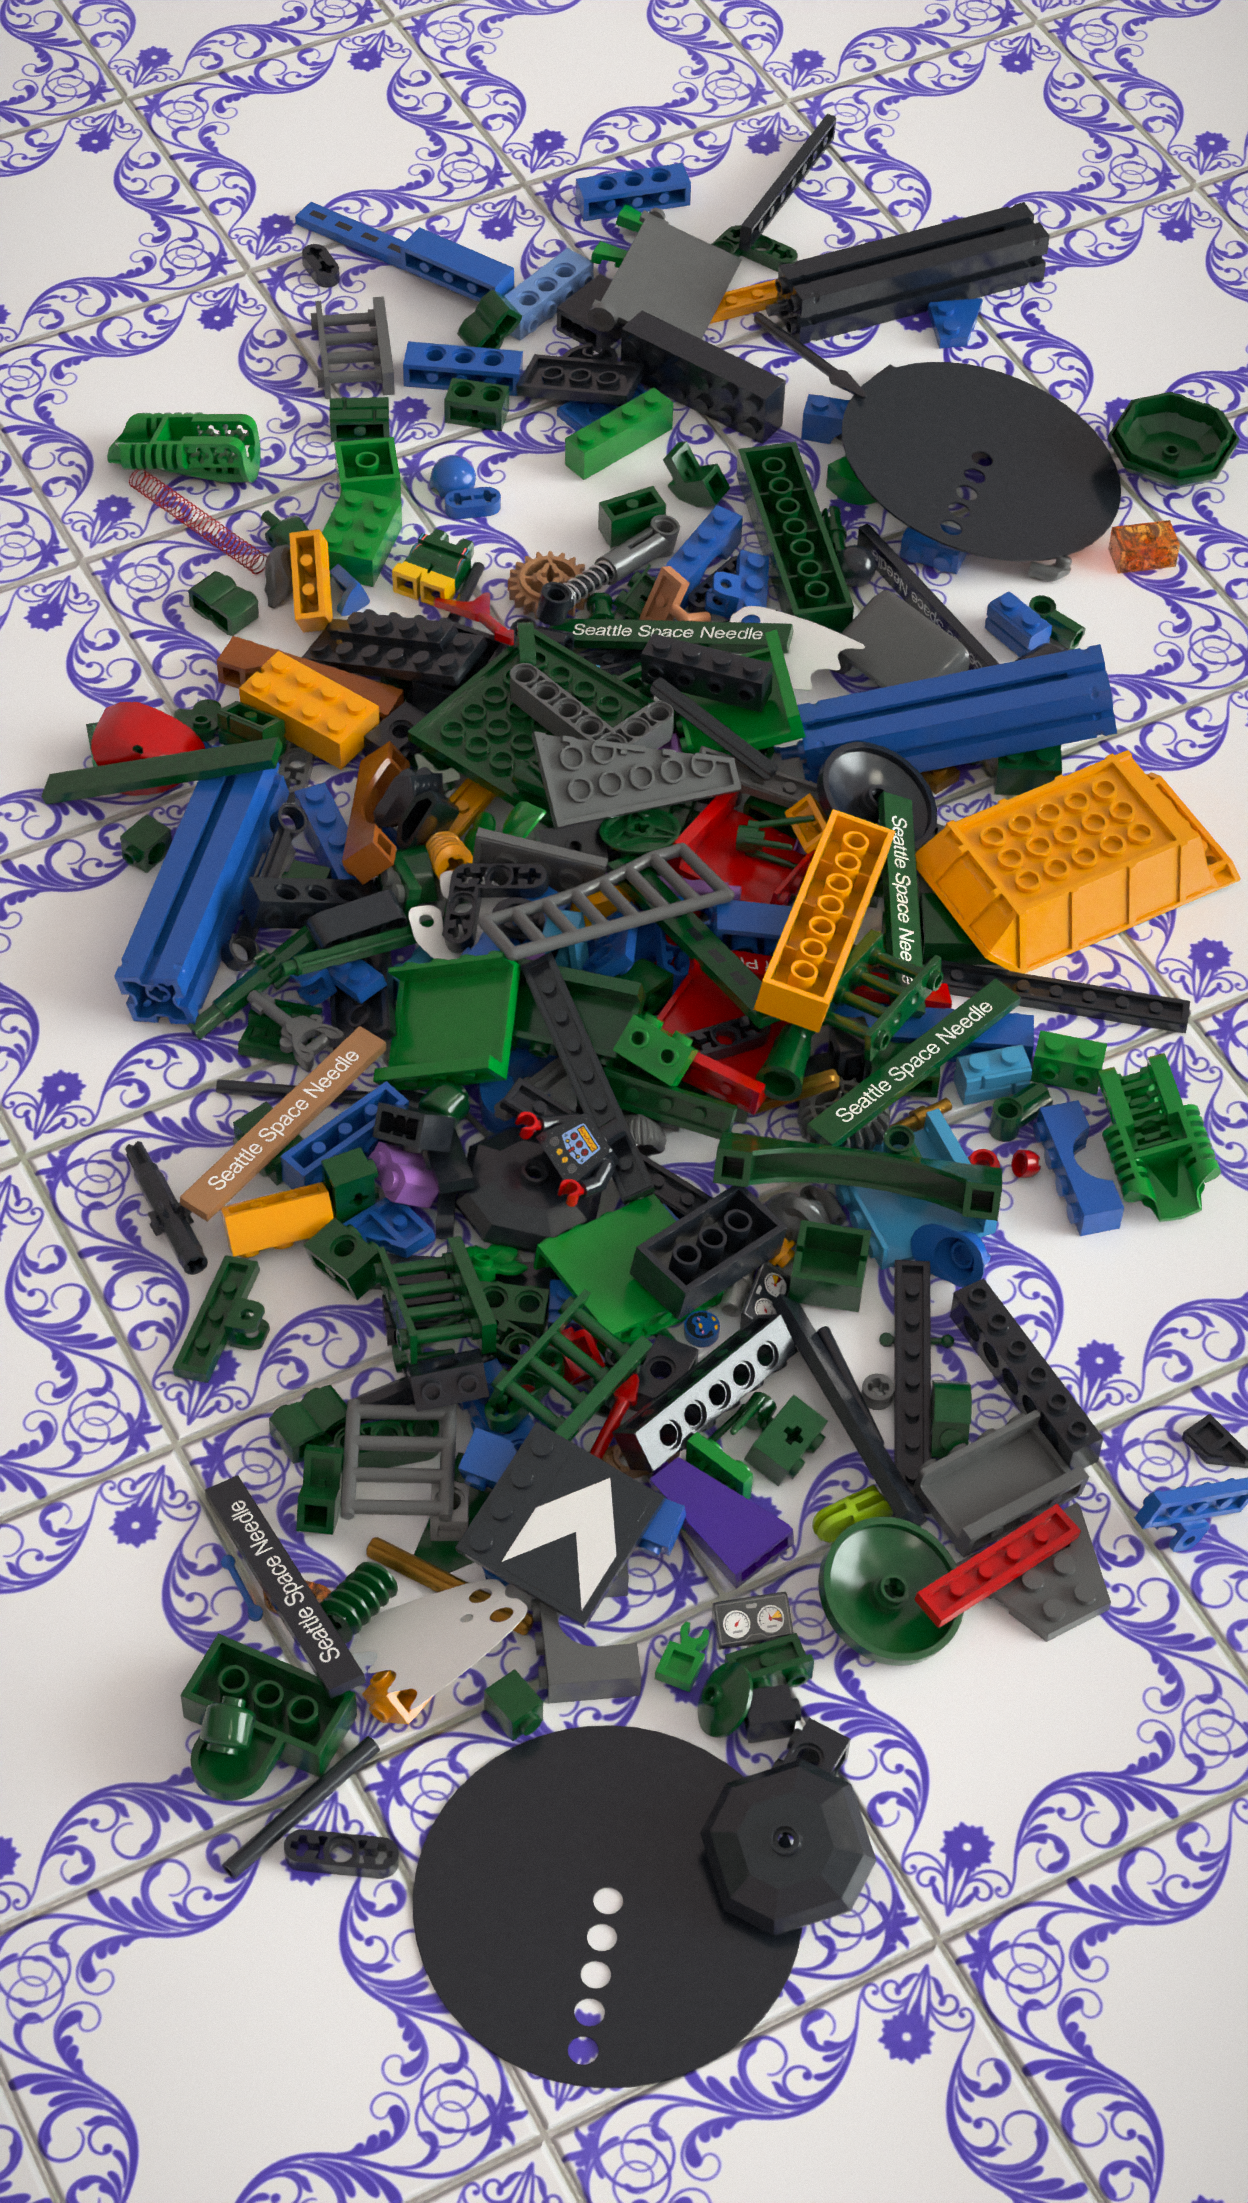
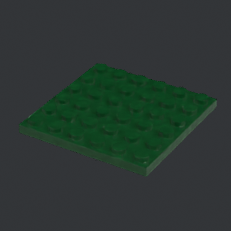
[408,629,679,828]

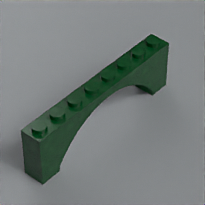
[713,1131,1002,1221]

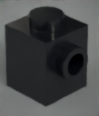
[744,1684,801,1743]

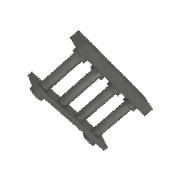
[311,296,395,399]

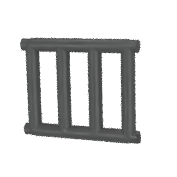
[340,1399,457,1522]

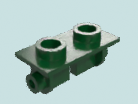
[613,564,655,620]

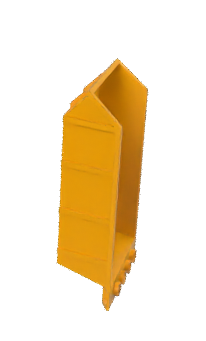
[915,750,1241,974]

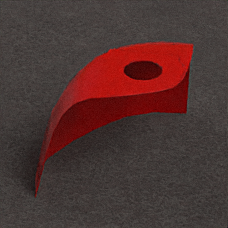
[91,702,206,796]

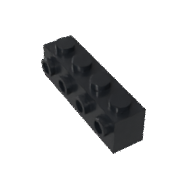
[641,634,773,712]

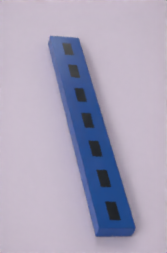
[295,202,478,302]

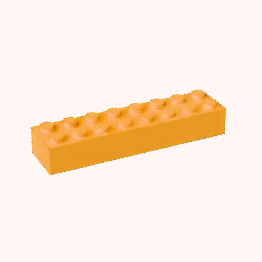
[753,809,895,1033]

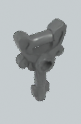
[247,990,345,1072]

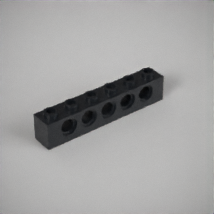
[950,1278,1104,1470]
[612,1314,798,1473]

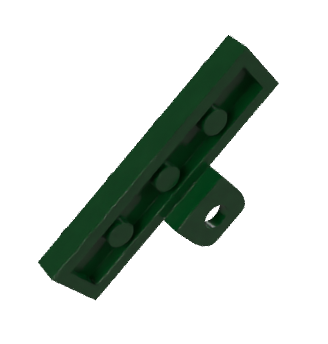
[172,1255,270,1383]

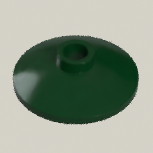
[697,1662,753,1738]

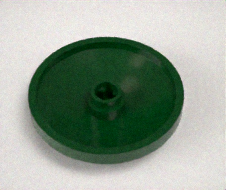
[818,1517,964,1666]

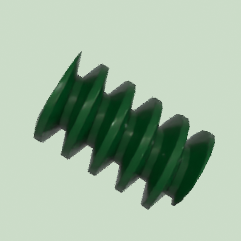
[320,1561,398,1643]

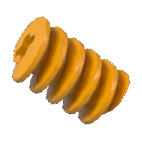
[425,831,473,884]

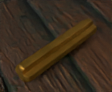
[756,1069,840,1114]

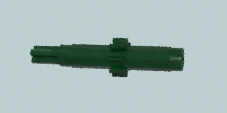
[187,925,317,1040]

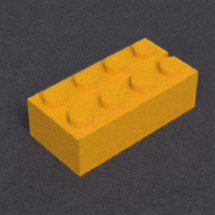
[239,651,380,770]

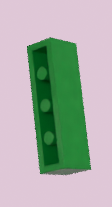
[565,388,674,480]

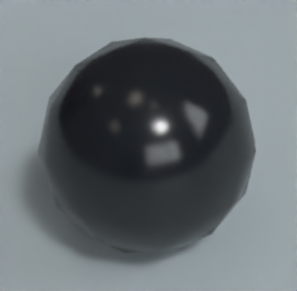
[836,545,877,588]

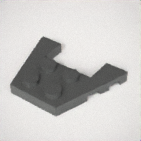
[956,1503,1111,1642]

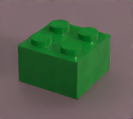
[334,437,401,500]

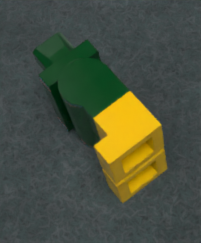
[392,529,474,606]

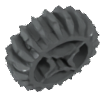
[797,1076,890,1151]

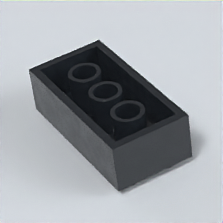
[629,1186,788,1320]

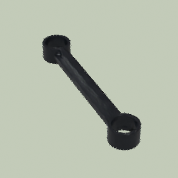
[221,803,307,971]

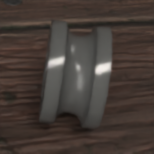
[861,1373,895,1410]

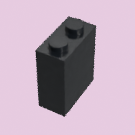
[556,274,625,353]

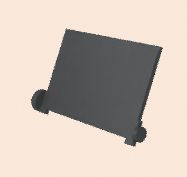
[587,208,742,339]

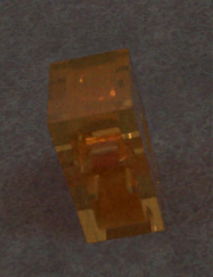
[1108,520,1180,574]

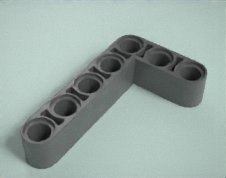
[510,663,674,749]

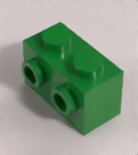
[613,1012,698,1086]
[1030,1030,1107,1095]

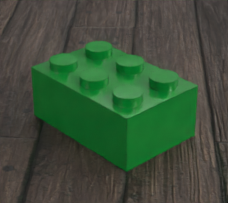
[322,488,402,587]

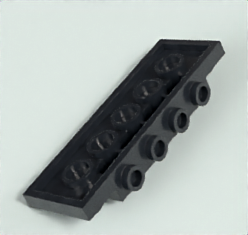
[302,609,488,686]

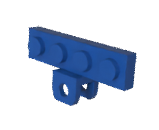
[705,550,770,623]
[290,948,387,1006]
[1134,1477,1248,1552]

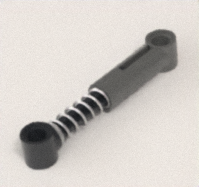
[536,515,680,626]

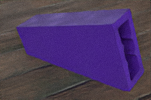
[649,1457,794,1589]

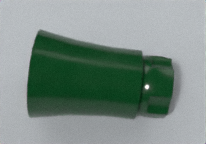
[755,1023,812,1101]

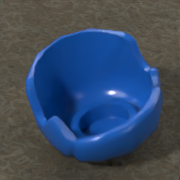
[429,456,476,497]

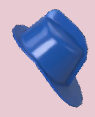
[911,1223,991,1288]

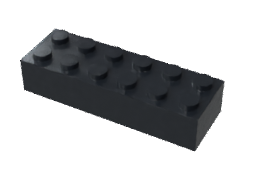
[621,310,786,444]

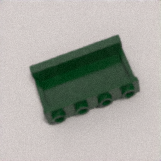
[510,958,647,1071]

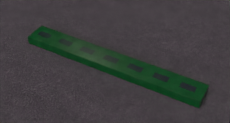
[606,854,781,1029]

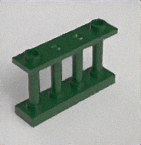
[810,929,943,1061]
[603,1060,749,1140]
[372,1236,497,1365]
[489,1289,653,1442]

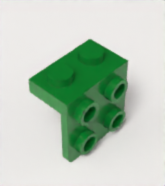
[681,1432,753,1532]

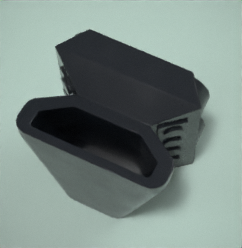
[373,767,459,850]

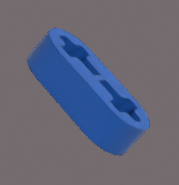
[445,487,501,519]

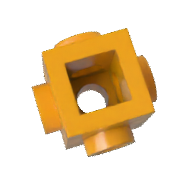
[362,1670,432,1724]

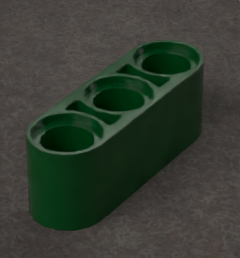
[334,1419,440,1468]

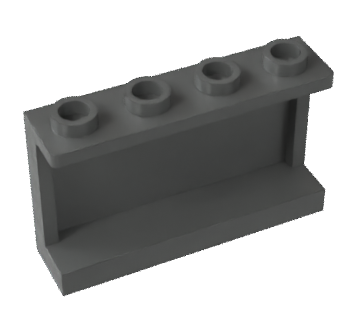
[913,1410,1090,1558]

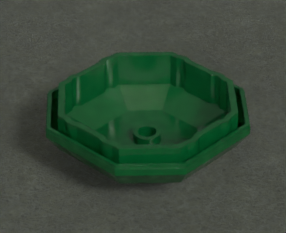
[1107,392,1240,489]

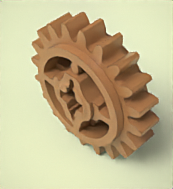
[508,551,590,619]

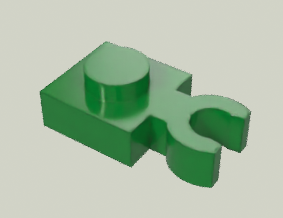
[655,1621,709,1692]

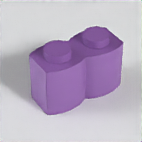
[369,1142,439,1209]

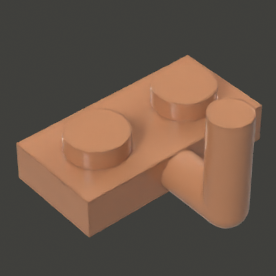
[640,566,711,622]

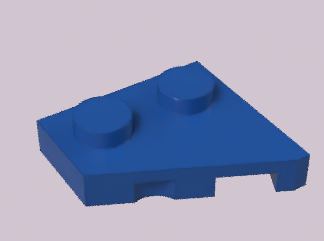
[928,298,983,349]
[343,1197,436,1258]

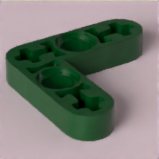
[712,225,798,272]
[484,1315,565,1433]

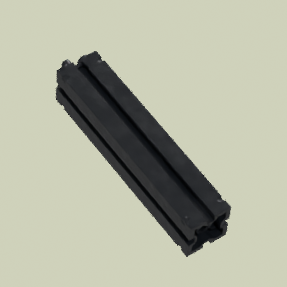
[766,202,1050,344]

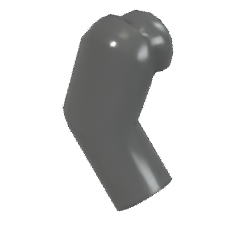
[1028,556,1072,582]
[800,1185,847,1226]

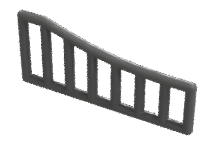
[477,843,735,961]

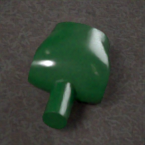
[261,510,309,548]

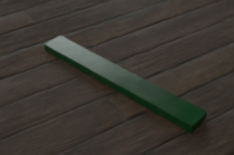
[41,737,283,804]

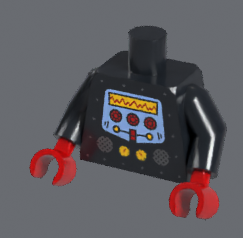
[515,1112,627,1207]

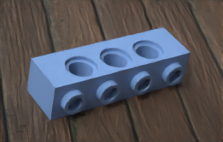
[505,248,594,341]

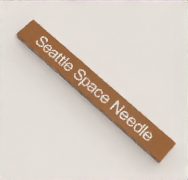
[180,1026,386,1222]

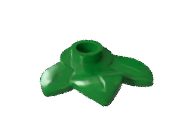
[466,1244,528,1282]

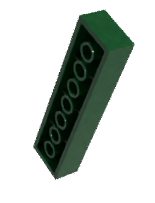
[736,442,854,634]

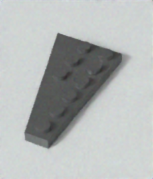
[531,732,742,829]

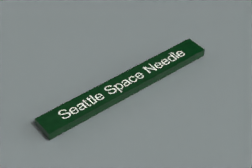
[549,618,794,653]
[878,791,926,1019]
[806,978,1021,1146]

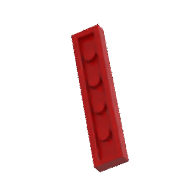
[914,1504,1081,1628]

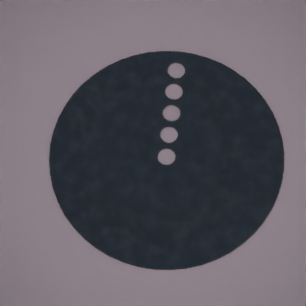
[841,362,1121,562]
[413,1725,803,2088]

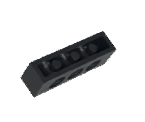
[241,877,378,929]

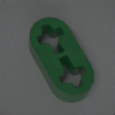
[517,622,536,667]

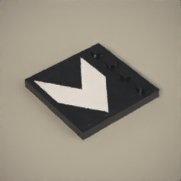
[455,1422,665,1628]

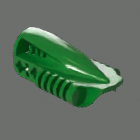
[107,412,261,482]
[1097,1053,1221,1222]

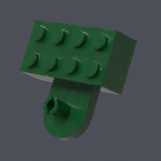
[180,1633,357,1801]

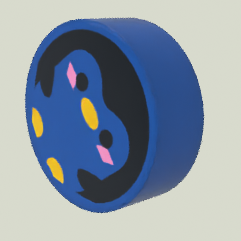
[684,1311,720,1347]

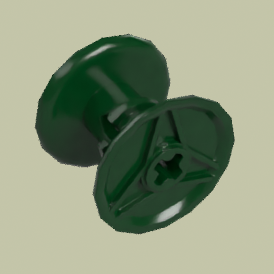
[599,809,682,904]

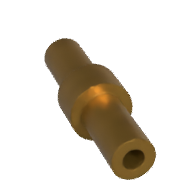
[889,1098,952,1130]

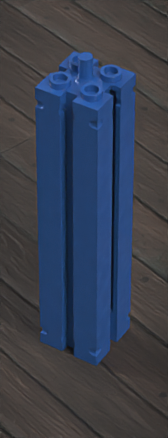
[780,644,1117,784]
[114,745,290,1025]

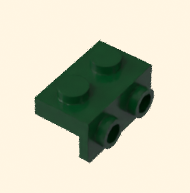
[724,1633,814,1689]

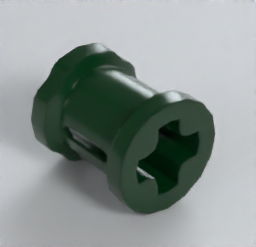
[586,592,615,619]

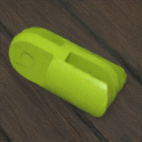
[812,1485,894,1543]

